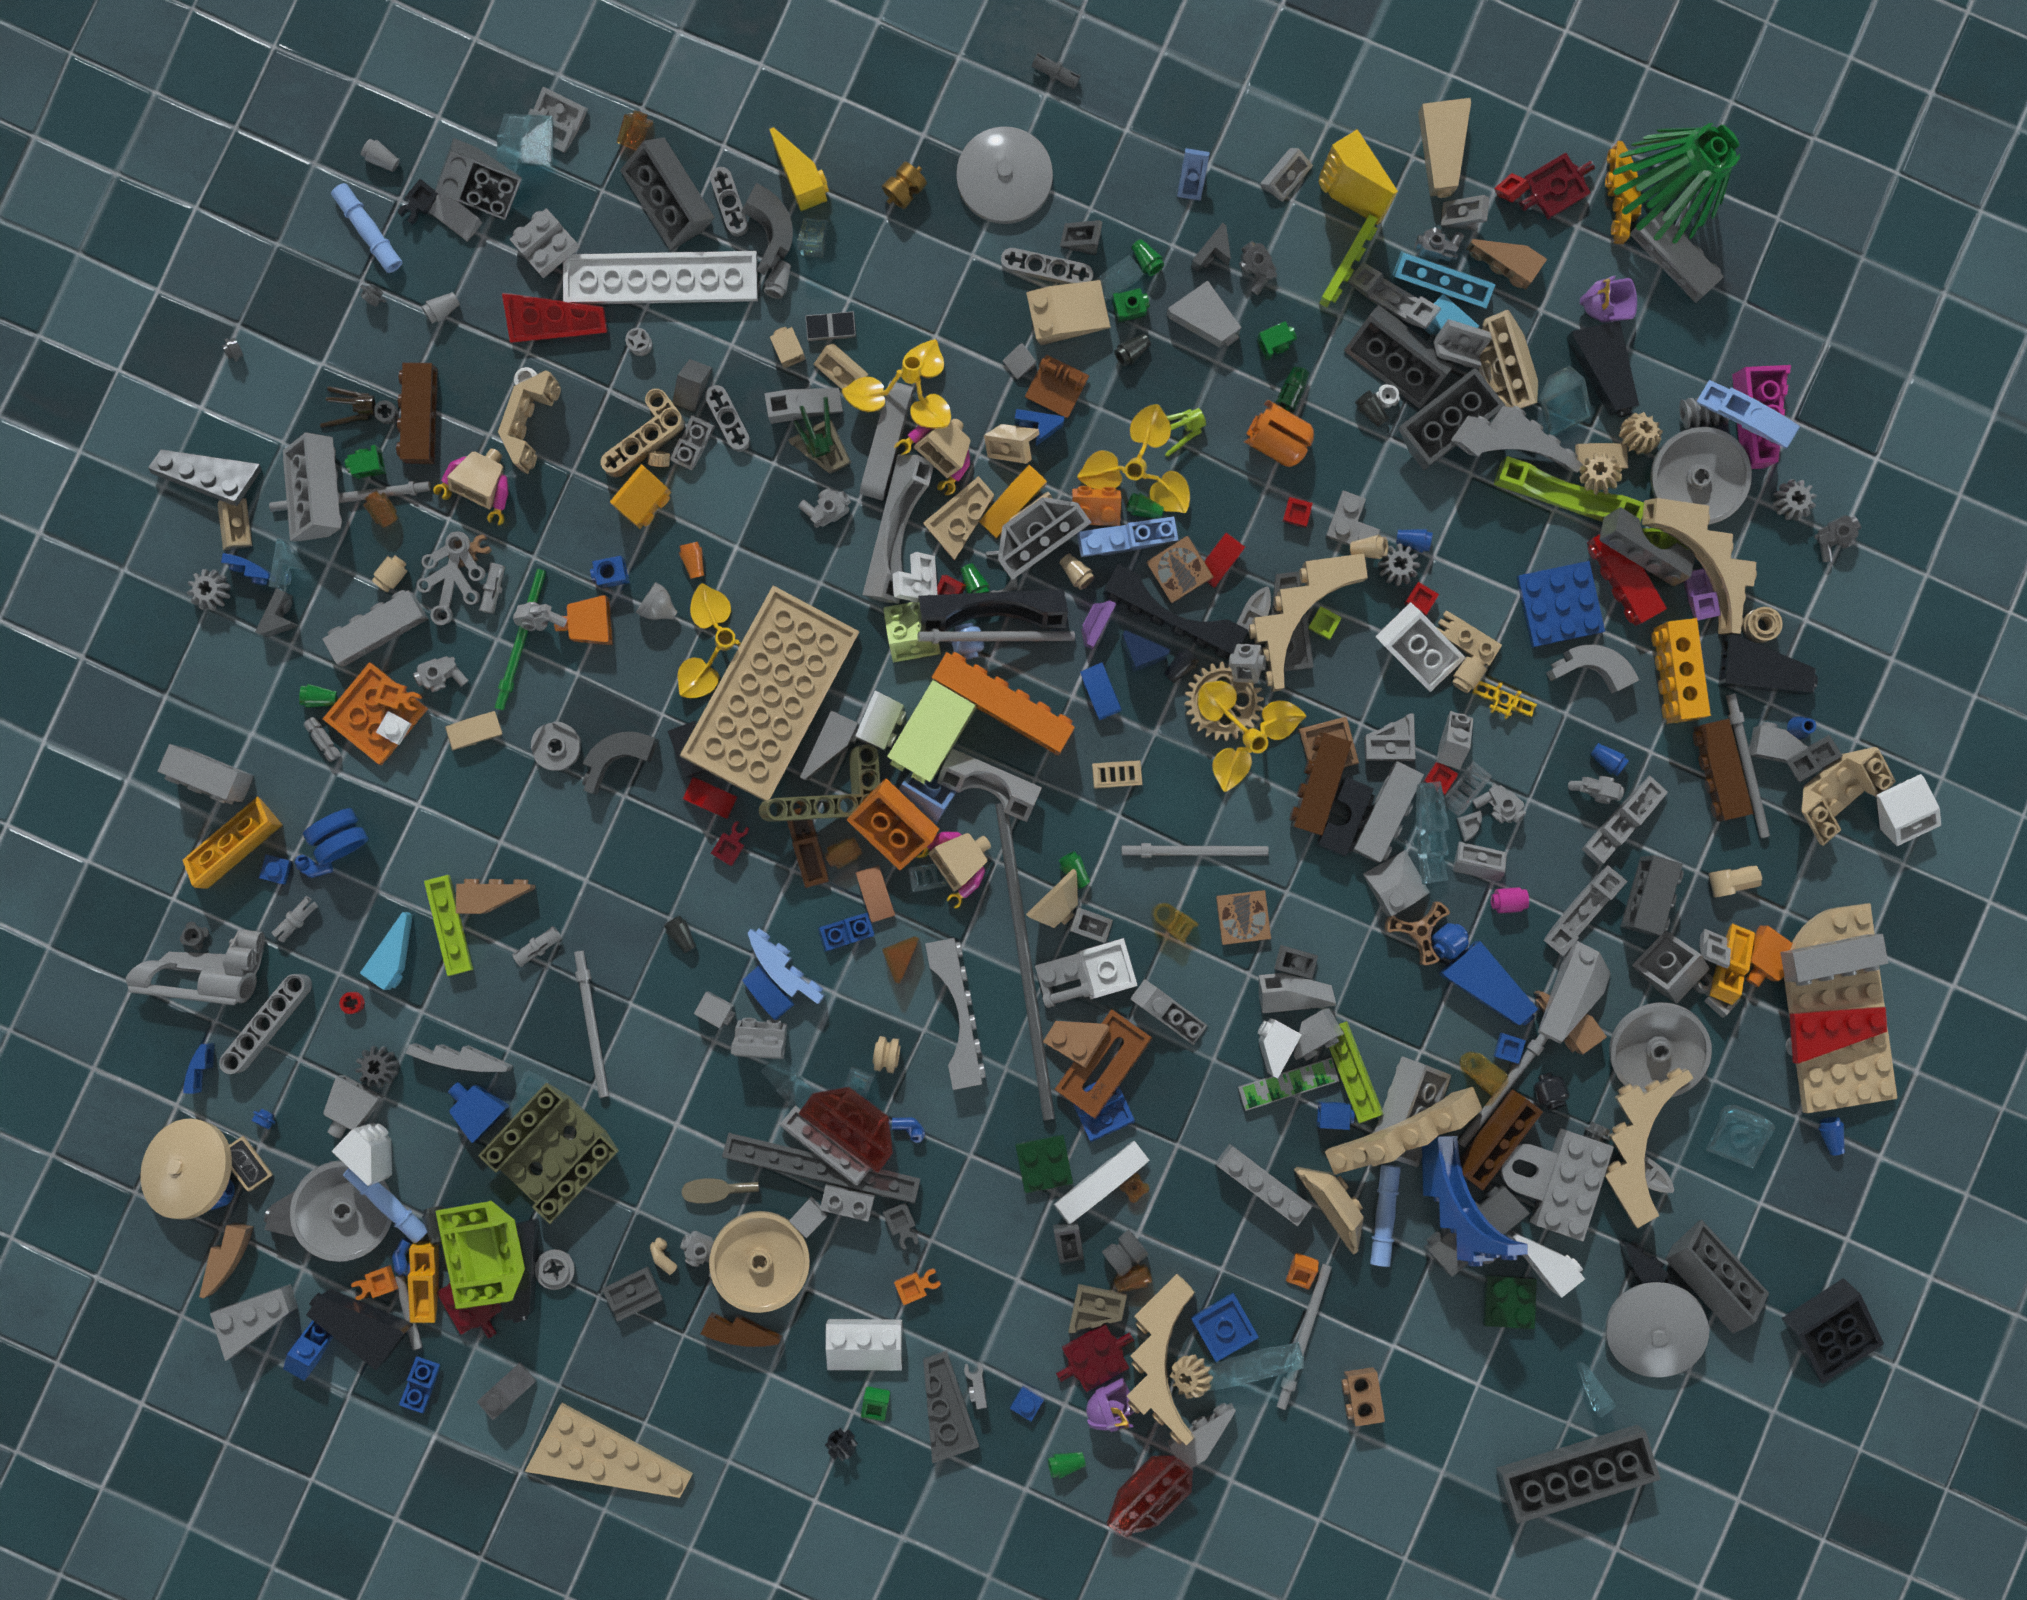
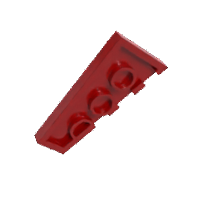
[502,293,608,343]
[1789,1006,1888,1064]

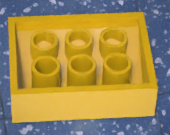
[1319,129,1398,225]

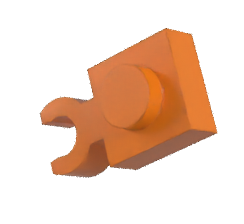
[374,678,422,711]
[351,1265,399,1300]
[894,1268,941,1305]

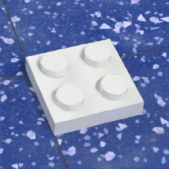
[1076,938,1138,999]

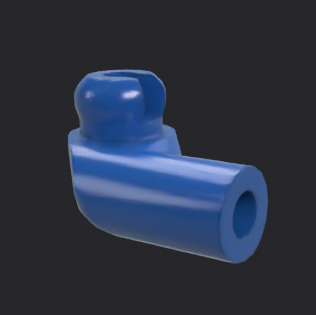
[295,855,333,878]
[892,1117,925,1143]
[392,1238,413,1276]

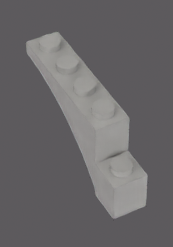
[1451,406,1583,473]

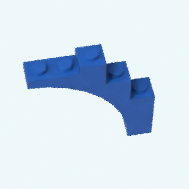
[1422,1135,1528,1266]

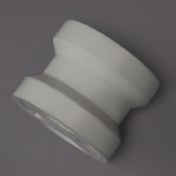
[625,328,653,356]

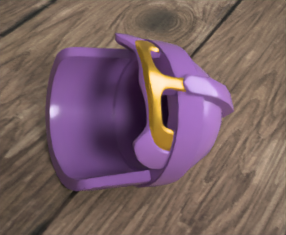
[1580,276,1637,323]
[1086,1378,1135,1432]

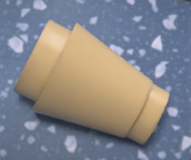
[1350,535,1388,559]
[1060,553,1094,590]

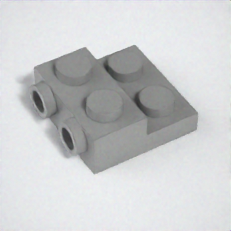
[510,208,580,278]

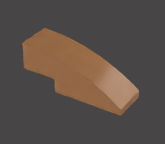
[199,1222,254,1298]

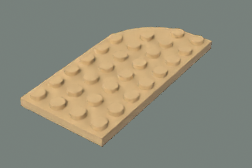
[1784,903,1897,1113]

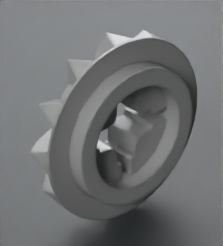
[535,1249,575,1290]

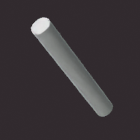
[395,1275,422,1350]

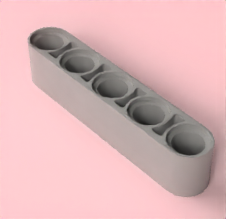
[860,381,914,500]
[219,974,312,1074]

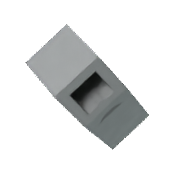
[764,388,843,424]
[1259,973,1336,1013]
[1130,979,1208,1045]
[1168,1403,1236,1472]

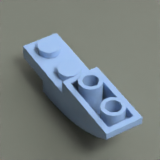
[1697,380,1800,449]
[1077,517,1178,557]
[748,928,825,1004]

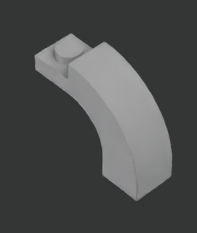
[1546,645,1639,694]

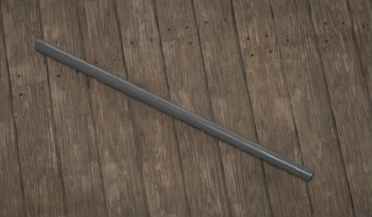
[995,803,1055,1120]

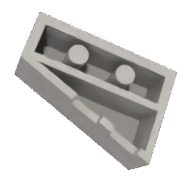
[210,1284,298,1361]

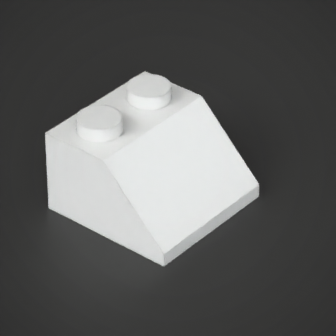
[856,691,906,751]
[1258,1018,1302,1078]

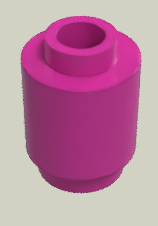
[1491,887,1529,913]

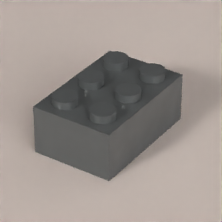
[1620,855,1684,935]

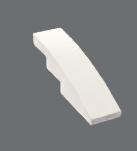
[1054,1141,1150,1225]

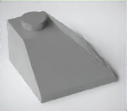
[1363,850,1430,916]

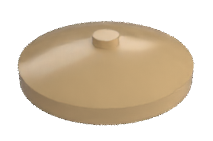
[141,1119,232,1220]
[709,1211,810,1313]

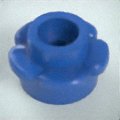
[251,1109,276,1130]

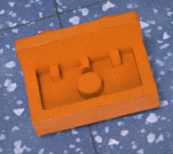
[1072,486,1121,526]

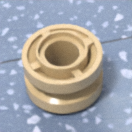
[1742,607,1782,643]
[873,1036,901,1074]

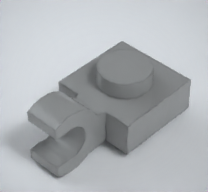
[964,1362,987,1409]

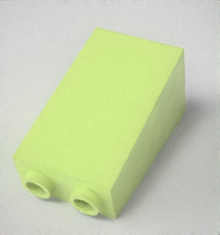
[887,680,977,784]

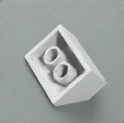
[332,1123,392,1186]
[826,1319,902,1370]

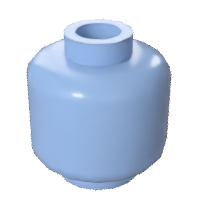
[951,623,984,660]

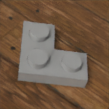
[1325,490,1380,546]

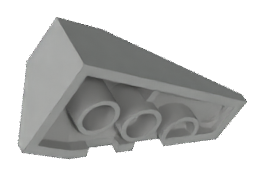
[1538,941,1611,1043]

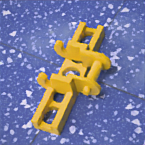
[1472,681,1537,719]

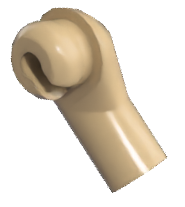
[650,1238,677,1275]

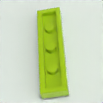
[1319,214,1378,308]
[424,875,473,976]
[1329,1021,1384,1123]

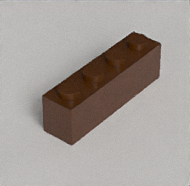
[396,362,438,464]
[1693,719,1753,822]
[1289,733,1352,835]
[1460,1089,1543,1190]

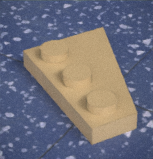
[923,476,994,561]

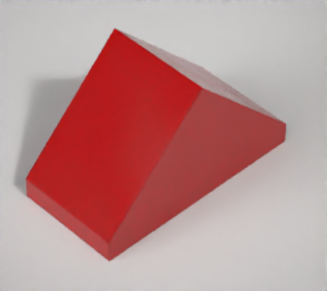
[683,777,737,819]

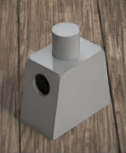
[323,1075,384,1138]

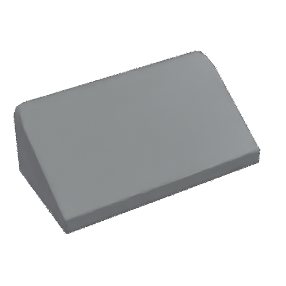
[1260,148,1313,202]
[429,193,482,242]
[1453,842,1507,881]

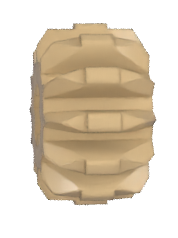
[1619,412,1663,455]
[1580,452,1622,495]
[1169,1354,1213,1399]

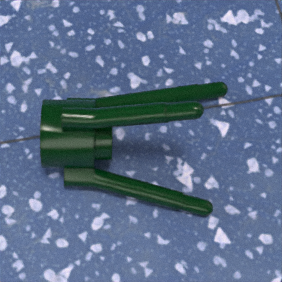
[793,397,834,458]

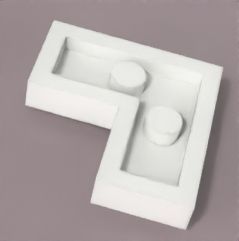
[892,552,937,602]

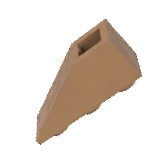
[1466,239,1547,290]
[456,879,536,914]
[1534,991,1607,1054]

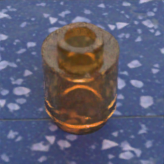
[363,490,399,528]
[824,837,863,869]

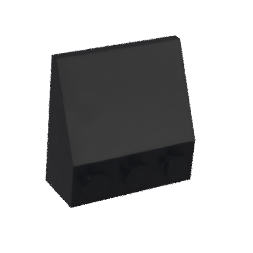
[1782,1278,1884,1384]

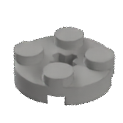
[531,722,581,771]

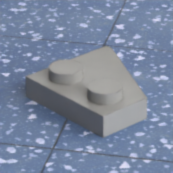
[1364,714,1416,761]

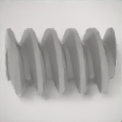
[1679,397,1729,429]

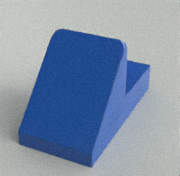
[1015,409,1064,446]

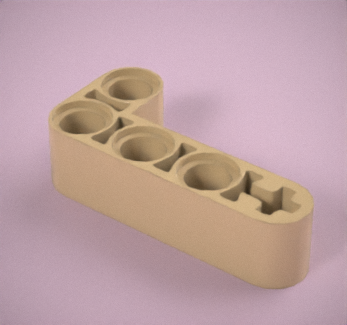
[601,389,685,478]

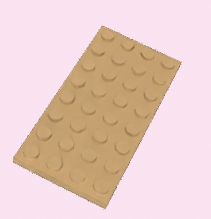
[680,586,859,801]

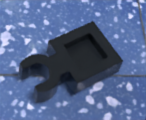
[398,179,438,225]

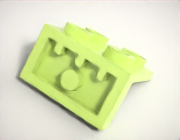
[883,602,941,663]

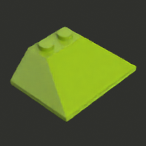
[435,1201,525,1309]

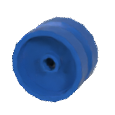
[302,808,369,865]

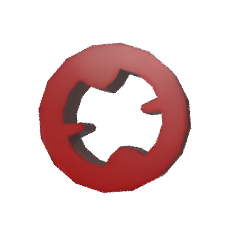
[339,992,365,1014]

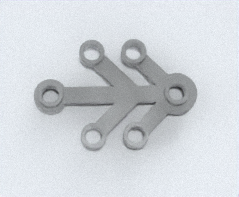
[417,531,485,625]

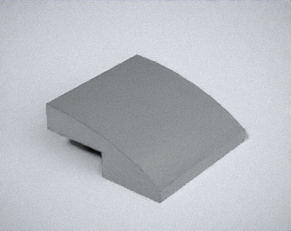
[521,87,588,152]

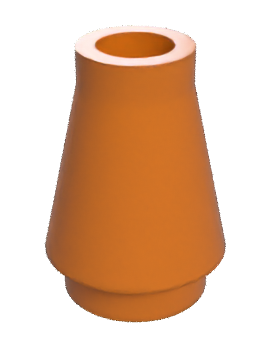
[679,542,704,579]

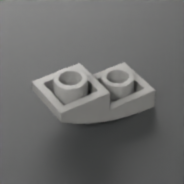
[670,416,715,470]

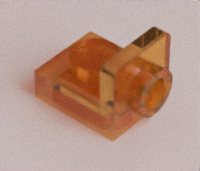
[617,110,653,150]

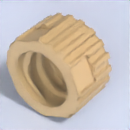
[648,451,670,467]

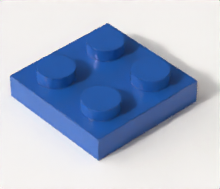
[1191,1293,1259,1362]

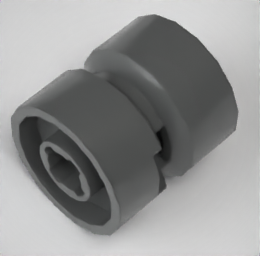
[1102,1229,1149,1277]

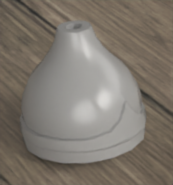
[636,582,677,620]

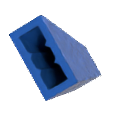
[1438,941,1538,1025]

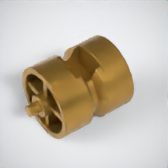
[881,161,927,209]

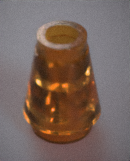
[1114,1264,1153,1293]

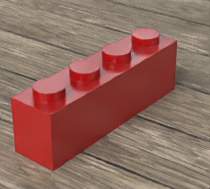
[1587,534,1667,626]

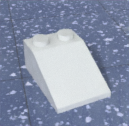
[1375,602,1466,692]
[1505,1230,1585,1298]

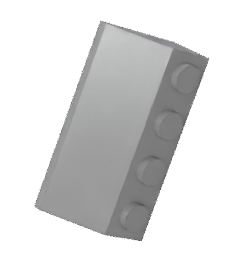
[283,433,342,542]
[1374,1056,1451,1167]

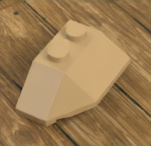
[1479,310,1538,409]
[1294,1167,1364,1254]

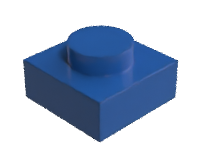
[259,854,292,885]
[1493,1033,1526,1064]
[1010,1385,1044,1421]

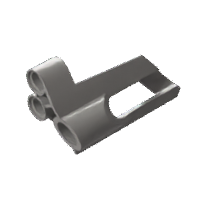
[126,929,265,1005]

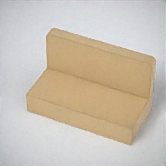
[984,424,1039,464]

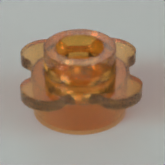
[1120,1173,1149,1203]

